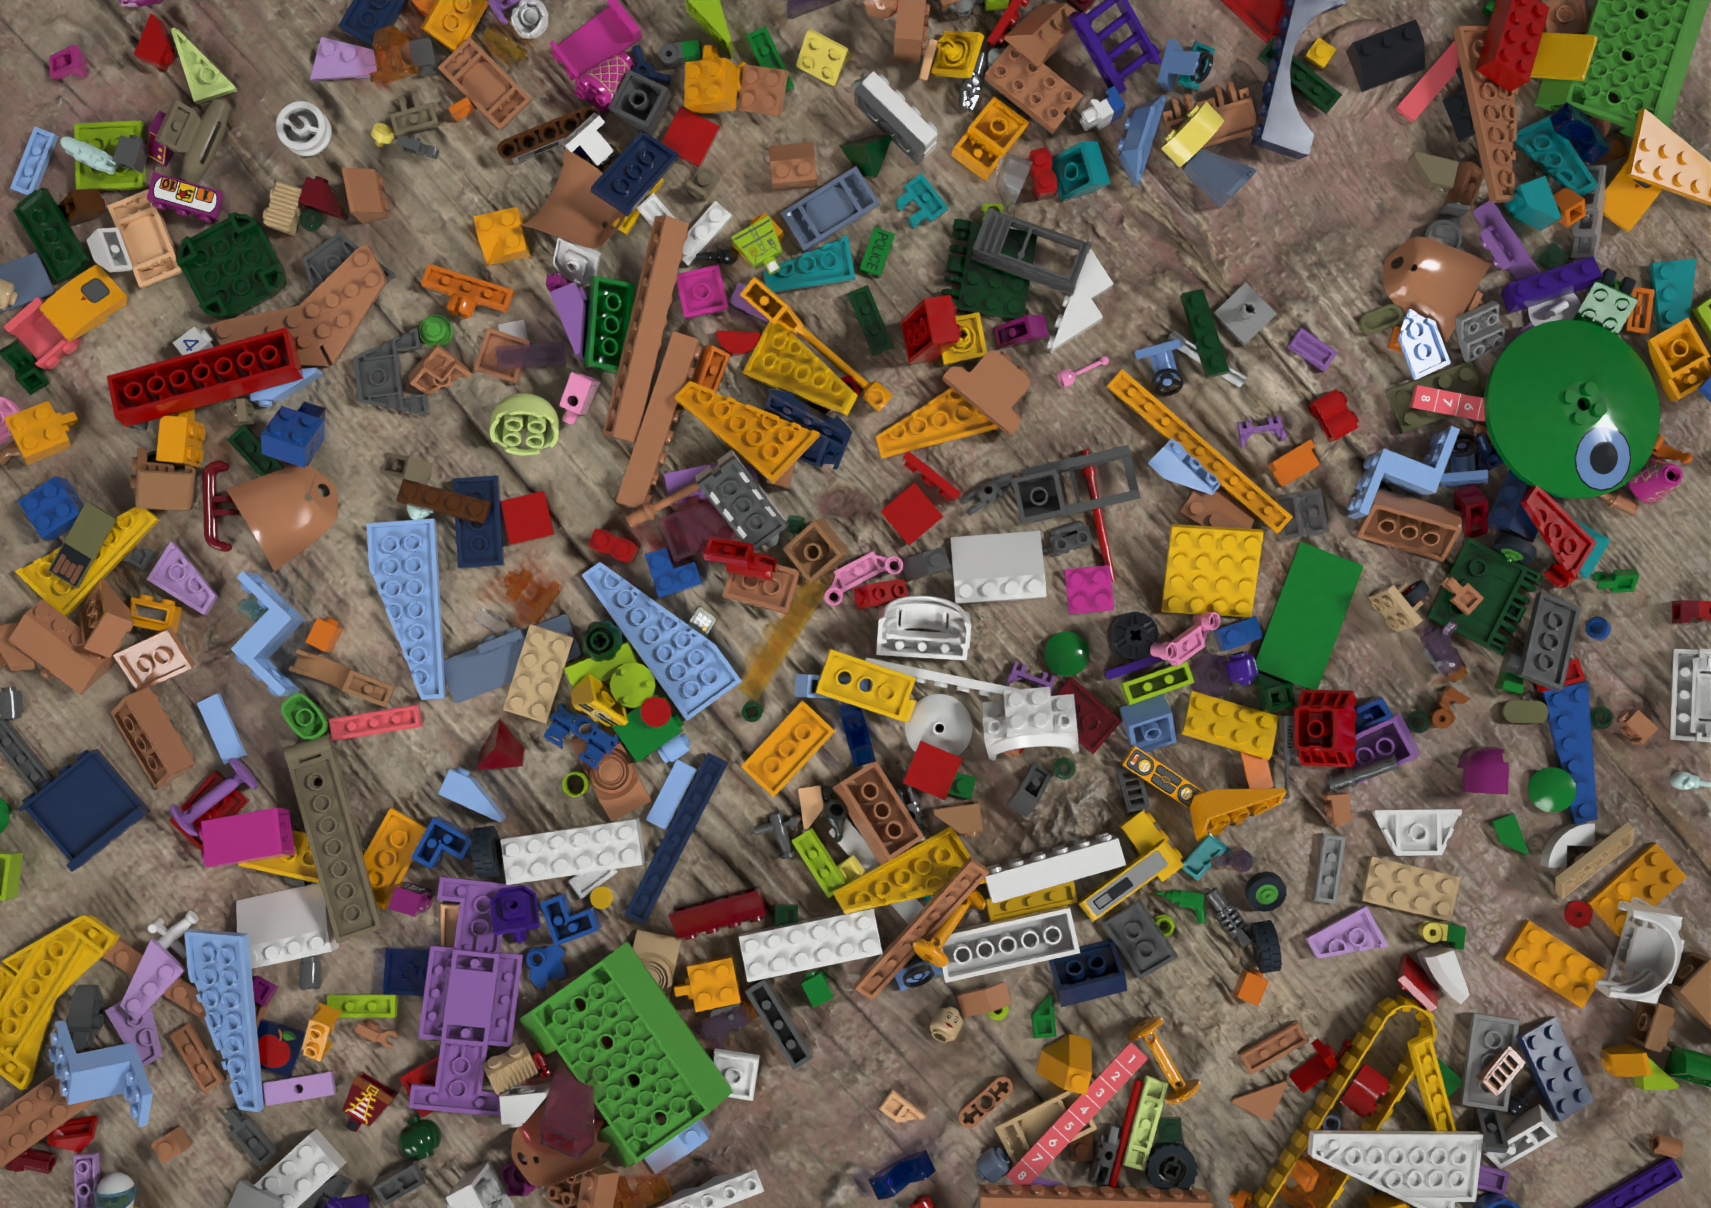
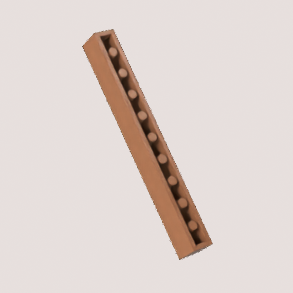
[602,215,689,443]
[977,1183,1213,1208]

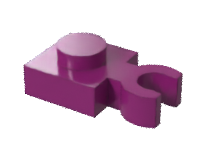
[252,975,279,1007]

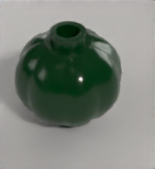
[581,620,624,662]
[398,1115,442,1161]

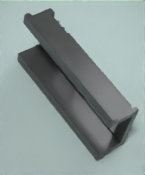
[971,207,1092,295]
[1022,445,1141,523]

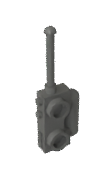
[1042,520,1093,556]
[1277,716,1298,799]

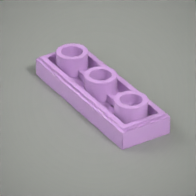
[263,1070,336,1106]
[73,1152,100,1208]

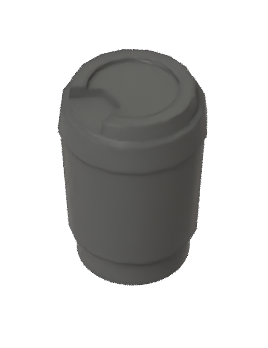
[299,956,322,990]

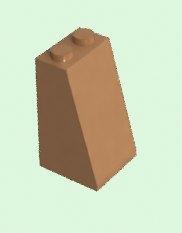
[1664,952,1711,1034]

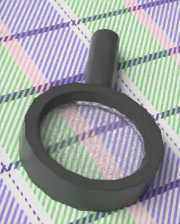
[1422,220,1469,253]

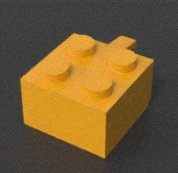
[684,44,737,114]
[4,401,79,465]
[156,408,206,468]
[674,954,742,1012]

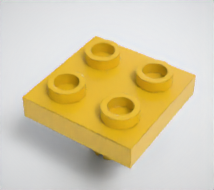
[931,30,984,79]
[942,312,987,366]

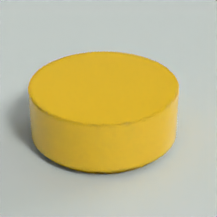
[590,886,614,909]

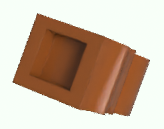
[1427,686,1470,729]

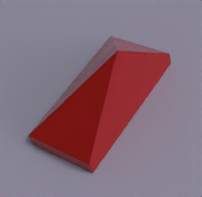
[47,1116,99,1153]

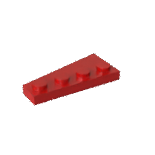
[1520,486,1597,578]

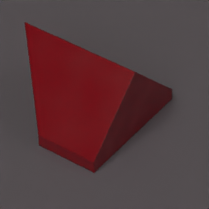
[477,718,525,770]

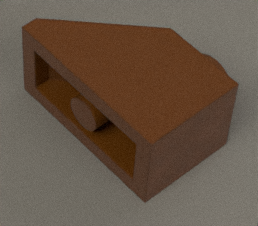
[58,189,105,227]

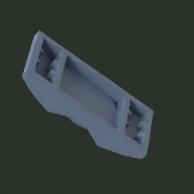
[780,166,880,251]

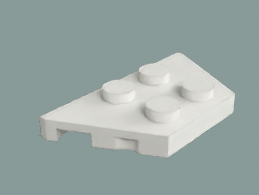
[1372,809,1462,856]

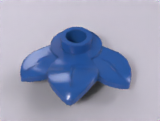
[526,945,567,990]

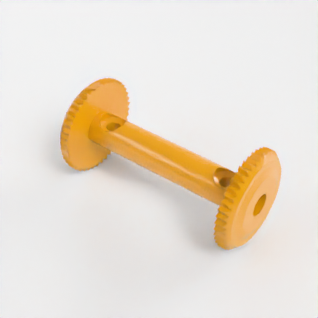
[913,889,986,967]
[1128,1016,1201,1105]

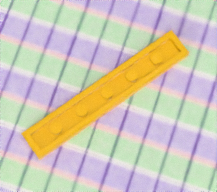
[1407,1032,1456,1131]

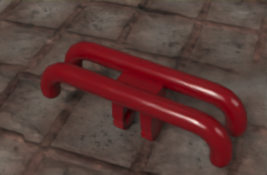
[202,460,239,552]

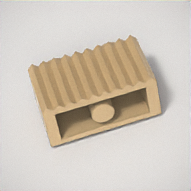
[263,181,304,236]
[482,1043,538,1095]

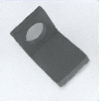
[1435,202,1470,240]

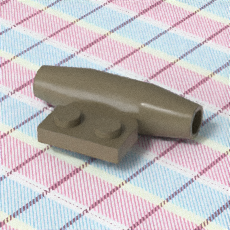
[155,98,231,185]

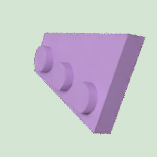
[310,37,388,82]
[146,541,218,615]
[1305,905,1389,959]
[120,938,187,1021]
[105,1000,163,1067]

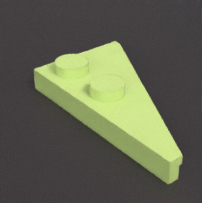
[171,28,237,104]

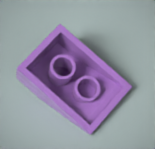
[550,282,589,363]
[1345,712,1421,784]

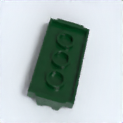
[13,187,90,283]

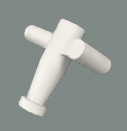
[148,911,199,959]

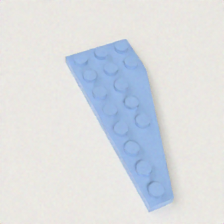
[366,518,446,700]
[582,562,742,721]
[184,929,264,1112]

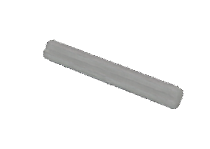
[1167,331,1247,387]

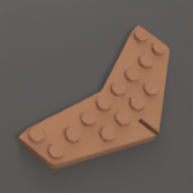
[210,244,387,366]

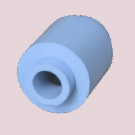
[657,733,691,763]

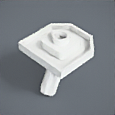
[553,237,601,286]

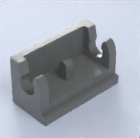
[373,1156,426,1206]

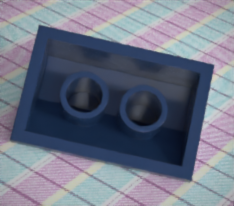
[1486,469,1554,543]
[1048,939,1127,1007]

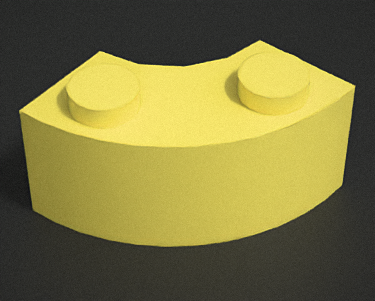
[1161,101,1225,168]

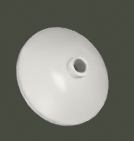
[905,694,973,756]

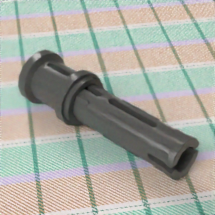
[1327,755,1399,794]

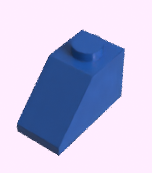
[1213,616,1263,652]

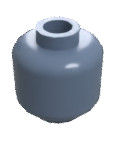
[976,1147,1010,1183]

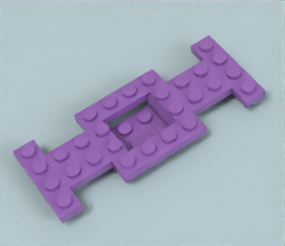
[408,876,532,1116]

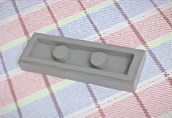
[1312,833,1346,904]

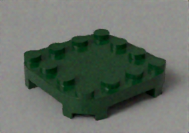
[175,212,287,321]

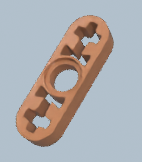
[958,1075,1013,1128]

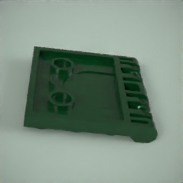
[942,219,1037,320]
[1425,537,1543,657]

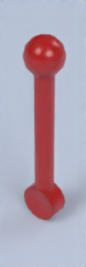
[1323,1039,1352,1081]

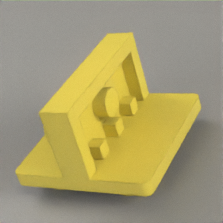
[796,29,852,86]

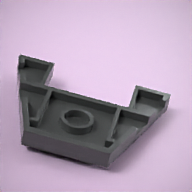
[303,232,397,290]
[353,328,430,416]

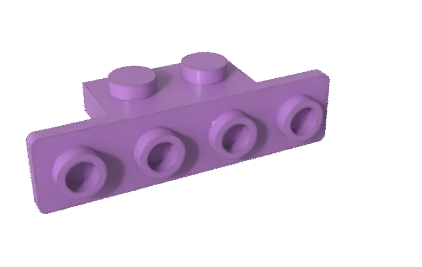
[1473,200,1541,281]

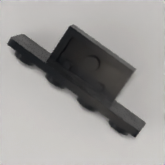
[1442,67,1476,142]

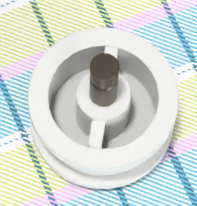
[276,101,332,156]

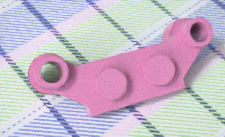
[825,551,903,606]
[1150,612,1220,666]

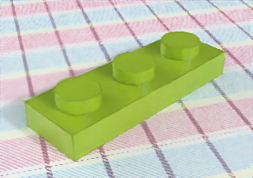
[792,828,848,898]
[327,994,397,1018]

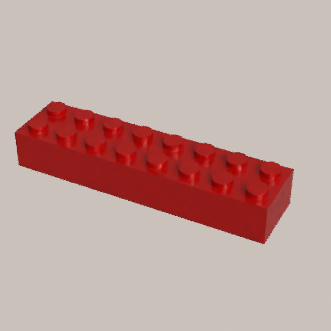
[107,327,304,427]

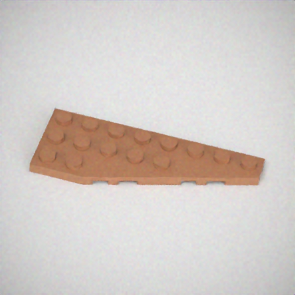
[1453,26,1519,203]

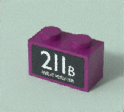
[388,882,433,917]

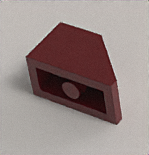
[298,176,348,221]
[1454,484,1488,538]

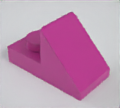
[49,45,87,80]

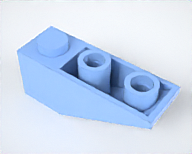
[1148,438,1221,495]

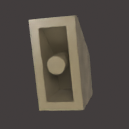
[1408,151,1459,195]
[381,452,433,485]

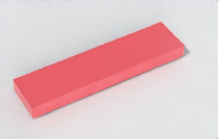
[1395,40,1461,123]
[328,704,423,741]

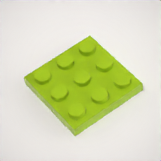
[74,120,146,191]

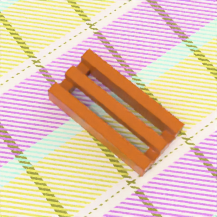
[1623,287,1655,335]

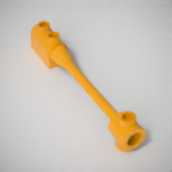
[740,277,893,412]

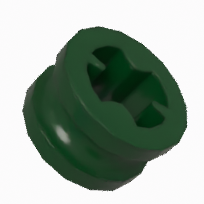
[742,702,762,722]

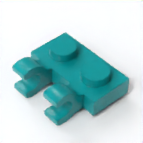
[895,173,949,229]

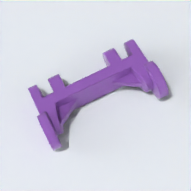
[1237,415,1286,448]
[1005,661,1056,693]

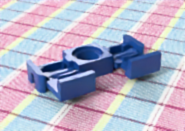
[543,703,619,770]

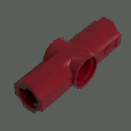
[5,1147,57,1174]

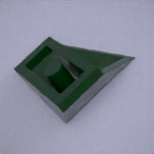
[839,135,892,178]
[1254,671,1296,712]

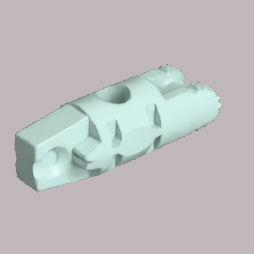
[60,136,119,174]

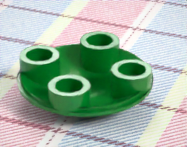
[1044,631,1089,676]
[1528,767,1576,813]

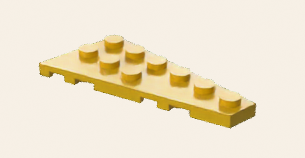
[742,320,858,416]
[15,506,160,617]
[833,827,986,914]

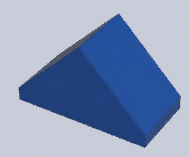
[1354,696,1393,733]

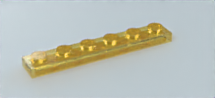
[738,579,830,701]

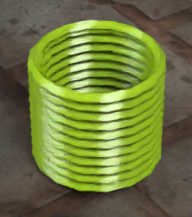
[562,771,589,797]

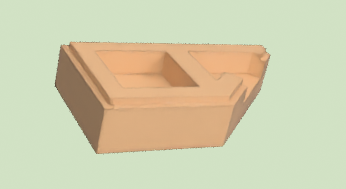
[919,39,938,81]
[798,785,824,830]
[878,1089,926,1123]

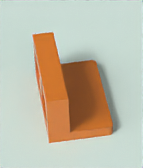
[1267,439,1319,487]

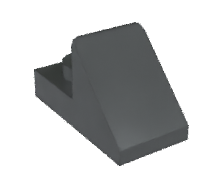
[1473,1107,1509,1153]

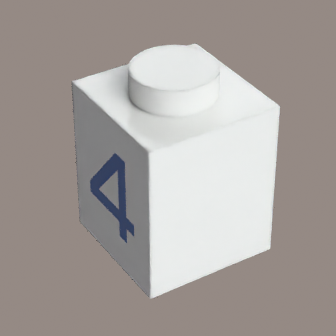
[173,327,214,355]

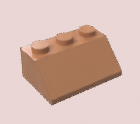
[1004,3,1077,67]
[1176,488,1256,529]

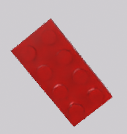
[1476,0,1550,92]
[900,295,961,364]

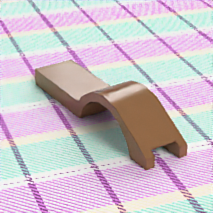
[288,649,395,708]

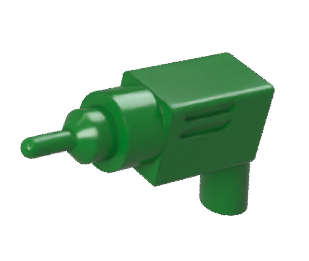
[1155,889,1206,924]

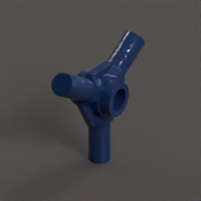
[632,45,671,85]
[1475,433,1505,471]

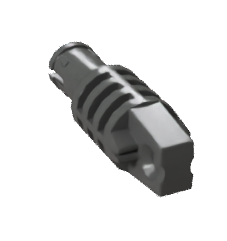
[1205,887,1252,946]

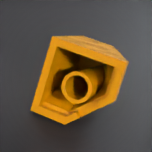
[1036,1033,1092,1095]

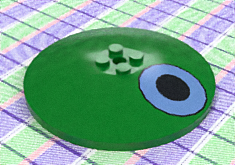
[1484,320,1660,499]

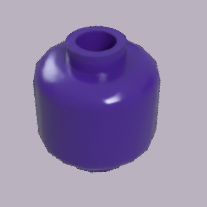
[1226,651,1258,686]

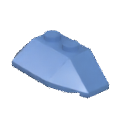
[1117,95,1167,187]

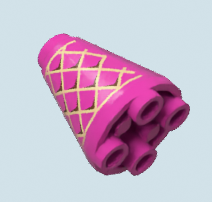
[574,52,633,115]
[1626,458,1683,504]

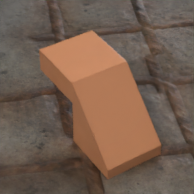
[956,981,1012,1018]

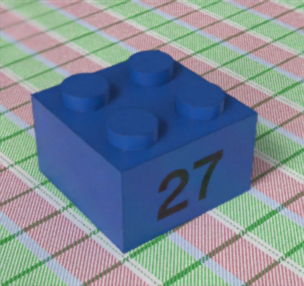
[261,406,325,468]
[18,476,84,541]

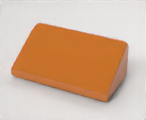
[691,345,731,393]
[1241,752,1274,789]

